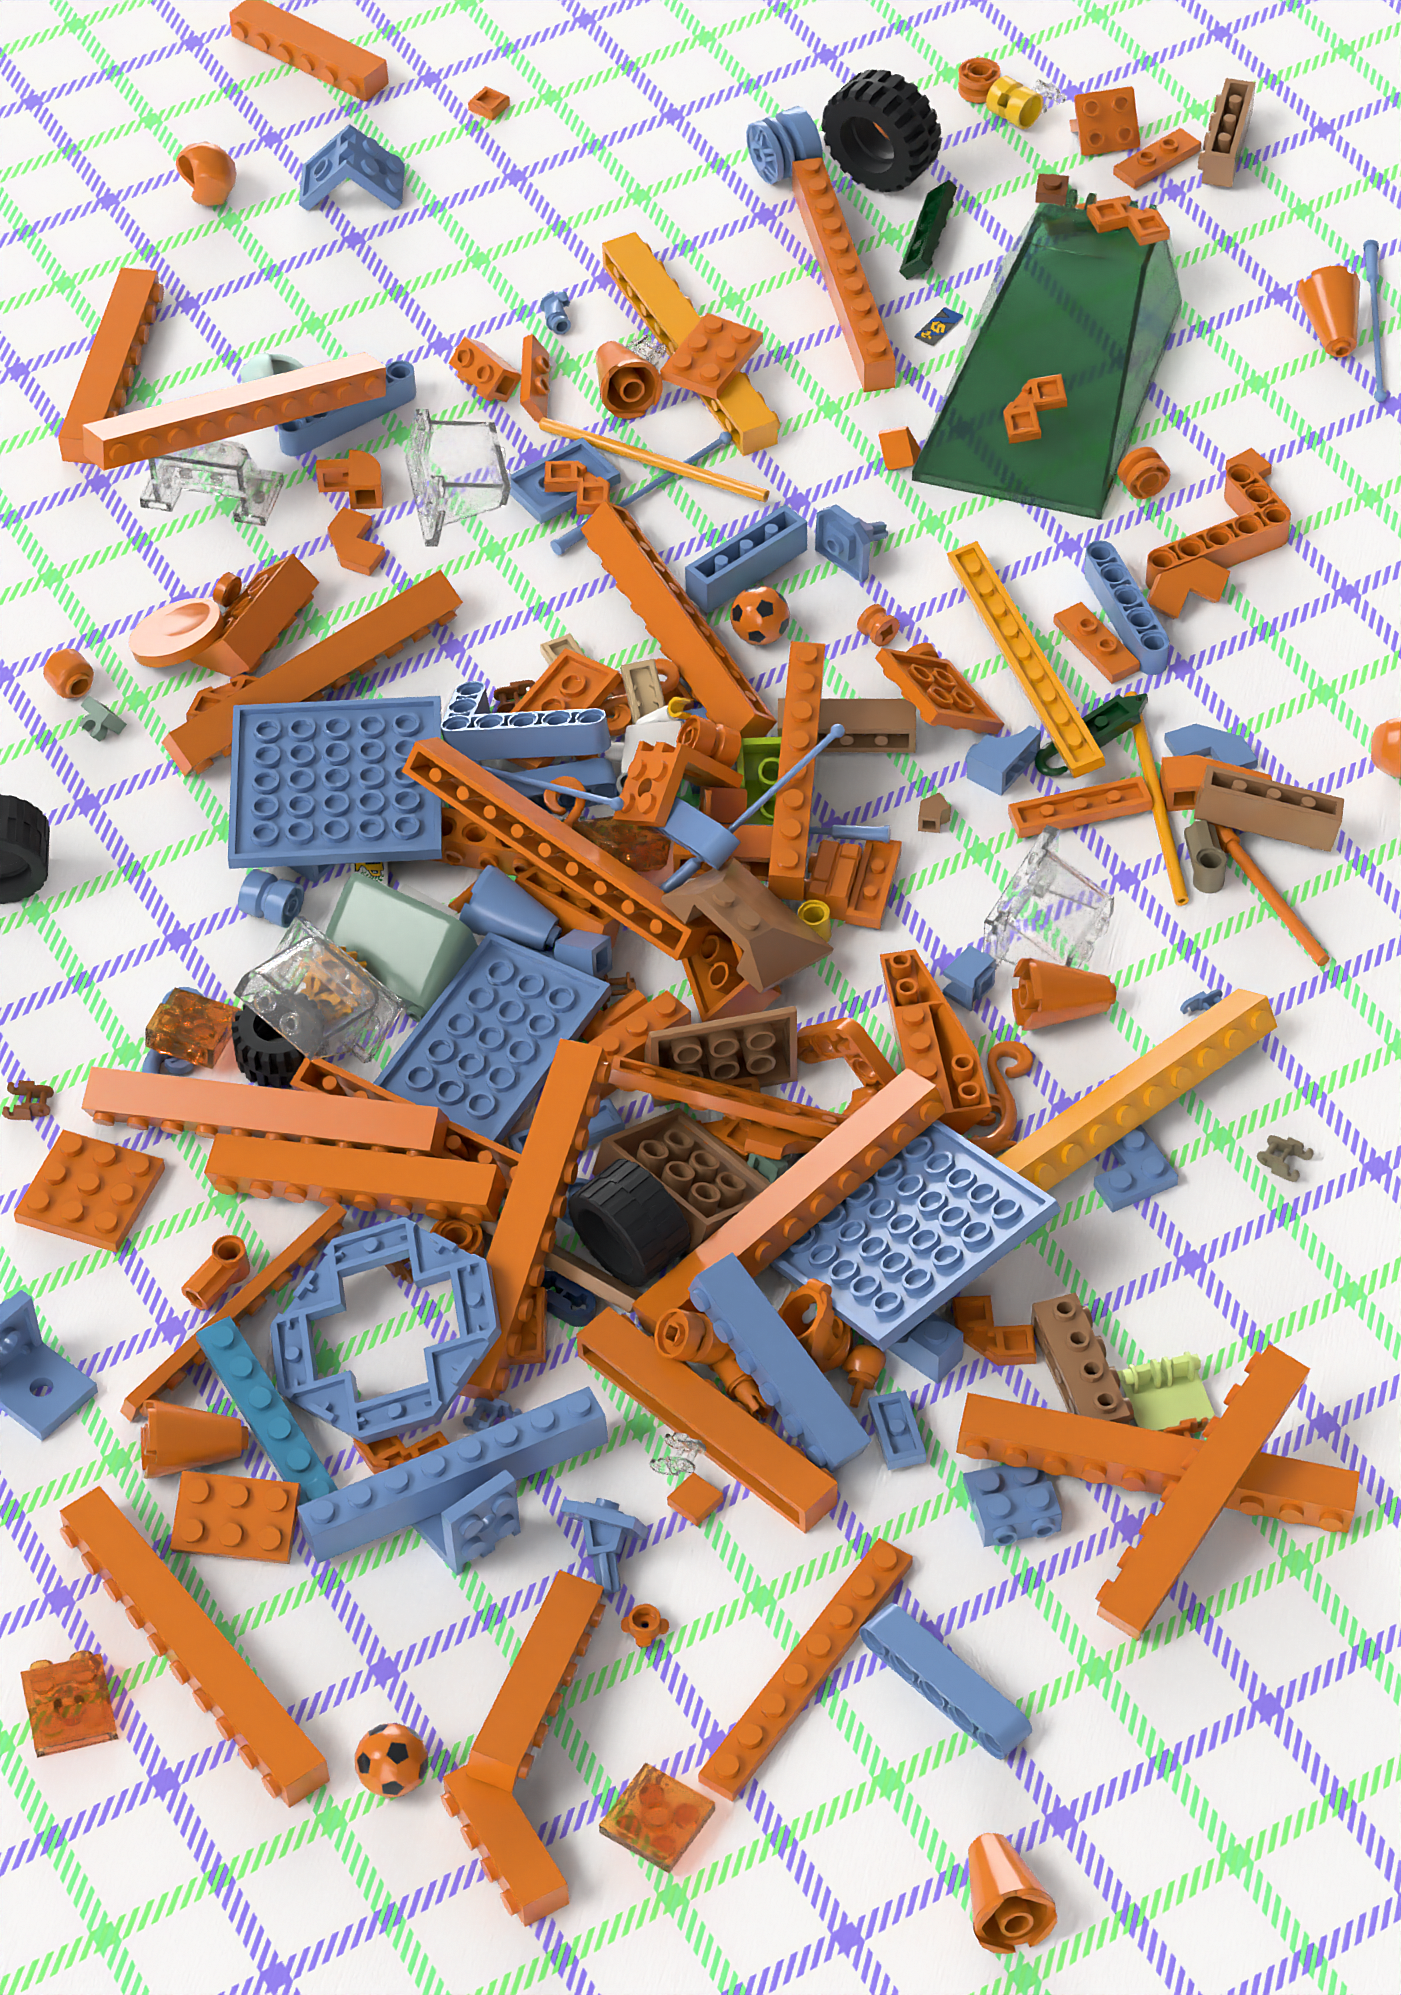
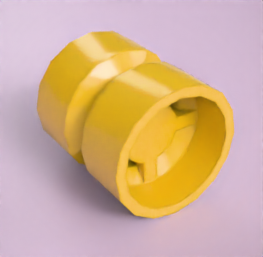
[986,75,1043,129]

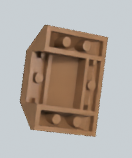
[661,858,834,994]

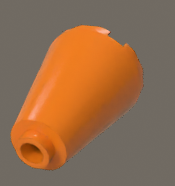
[1296,266,1360,358]
[595,341,663,419]
[1011,958,1117,1031]
[141,1400,249,1479]
[968,1833,1058,1954]

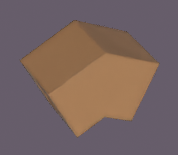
[918,792,951,833]

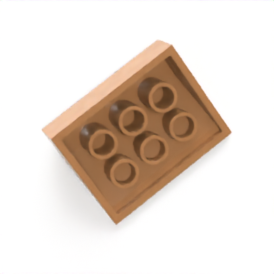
[644,1006,797,1107]
[592,1108,772,1255]

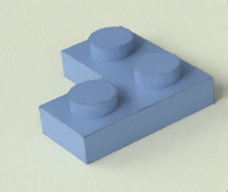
[1093,1124,1178,1213]

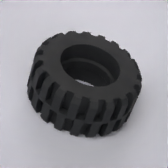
[822,69,942,192]

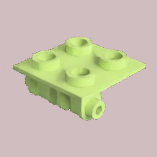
[1117,1351,1215,1432]

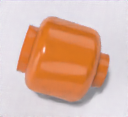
[43,648,94,699]

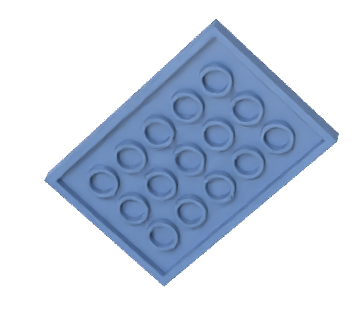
[373,932,612,1144]

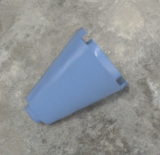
[459,865,562,951]

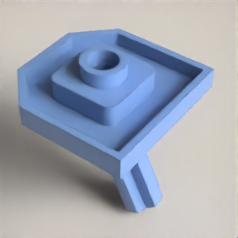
[815,504,889,583]
[560,1498,649,1595]

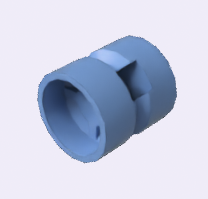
[238,869,304,928]

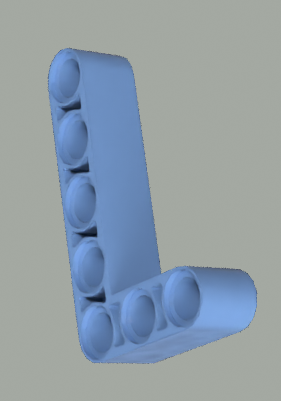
[441,681,611,760]

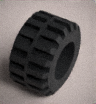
[231,991,327,1089]

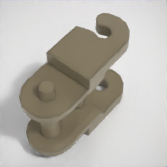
[1256,1135,1314,1182]

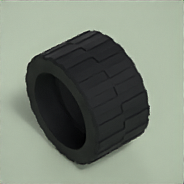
[0,794,50,904]
[568,1159,691,1287]

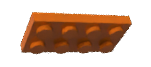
[505,648,621,770]

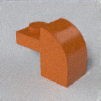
[316,450,384,509]

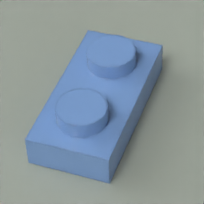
[868,1390,926,1470]

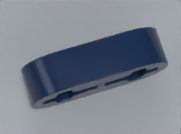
[535,1270,596,1327]

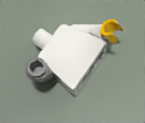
[604,697,691,794]

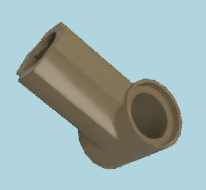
[1184,820,1227,894]

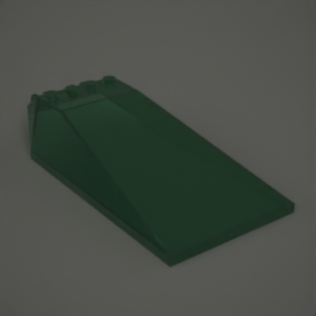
[912,189,1182,520]

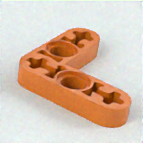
[797,1018,898,1091]

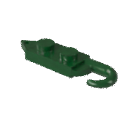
[1034,693,1148,777]

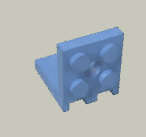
[299,124,405,211]
[0,1289,98,1441]
[411,1469,521,1576]

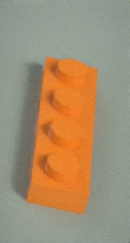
[1008,776,1153,839]

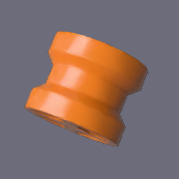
[857,604,900,647]

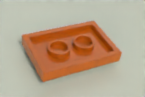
[660,313,763,400]
[170,1471,301,1564]

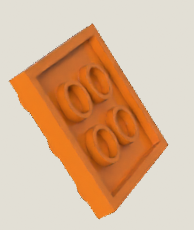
[875,648,1004,734]
[14,1129,165,1253]

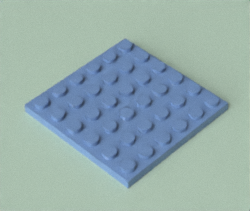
[228,696,442,869]
[769,1120,1061,1352]

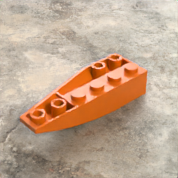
[880,949,991,1136]

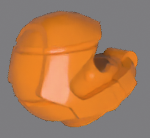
[777,1278,853,1373]

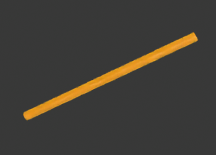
[539,417,770,503]
[1124,691,1189,906]

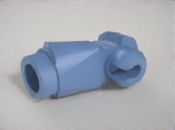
[540,290,571,335]

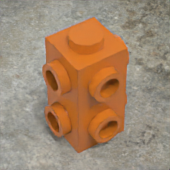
[449,336,521,402]

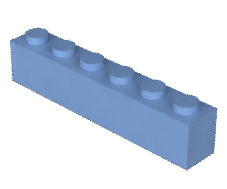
[688,1252,872,1474]

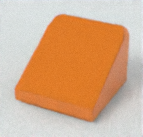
[878,426,921,470]

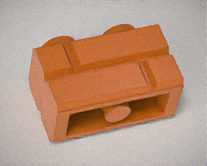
[803,839,862,921]

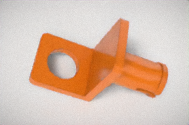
[699,786,747,823]

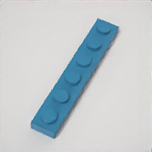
[196,1316,338,1506]

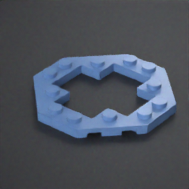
[270,1217,502,1444]

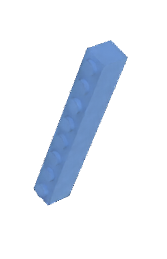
[297,1386,609,1564]

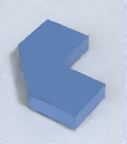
[1164,723,1258,770]

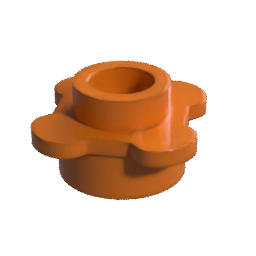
[621,1604,669,1648]

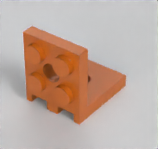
[612,741,744,827]

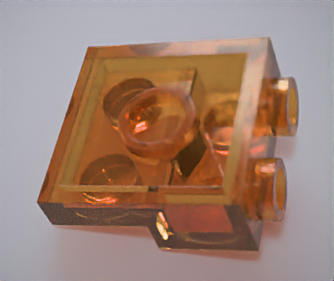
[572,816,671,872]
[145,987,242,1069]
[20,1650,118,1758]

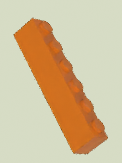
[229,0,389,102]
[465,1570,606,1793]

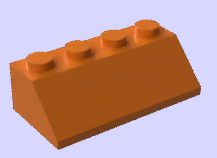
[189,554,320,678]
[681,914,782,1022]

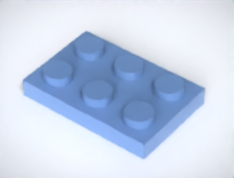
[503,437,621,524]

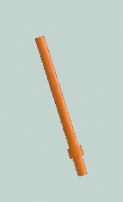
[1209,823,1330,966]

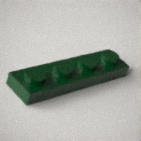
[899,179,958,280]

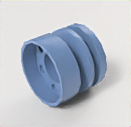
[746,106,823,184]

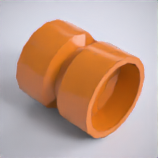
[676,715,741,768]
[654,1308,728,1366]

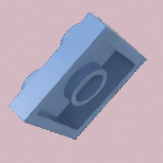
[963,1464,1062,1547]

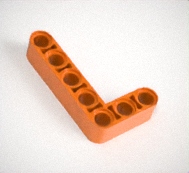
[1145,463,1291,590]

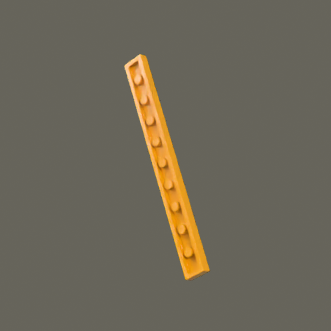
[947,541,1106,778]

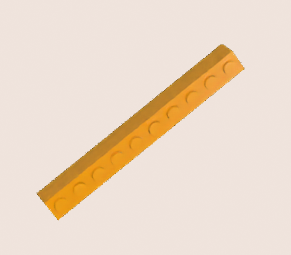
[602,231,780,456]
[996,988,1278,1192]

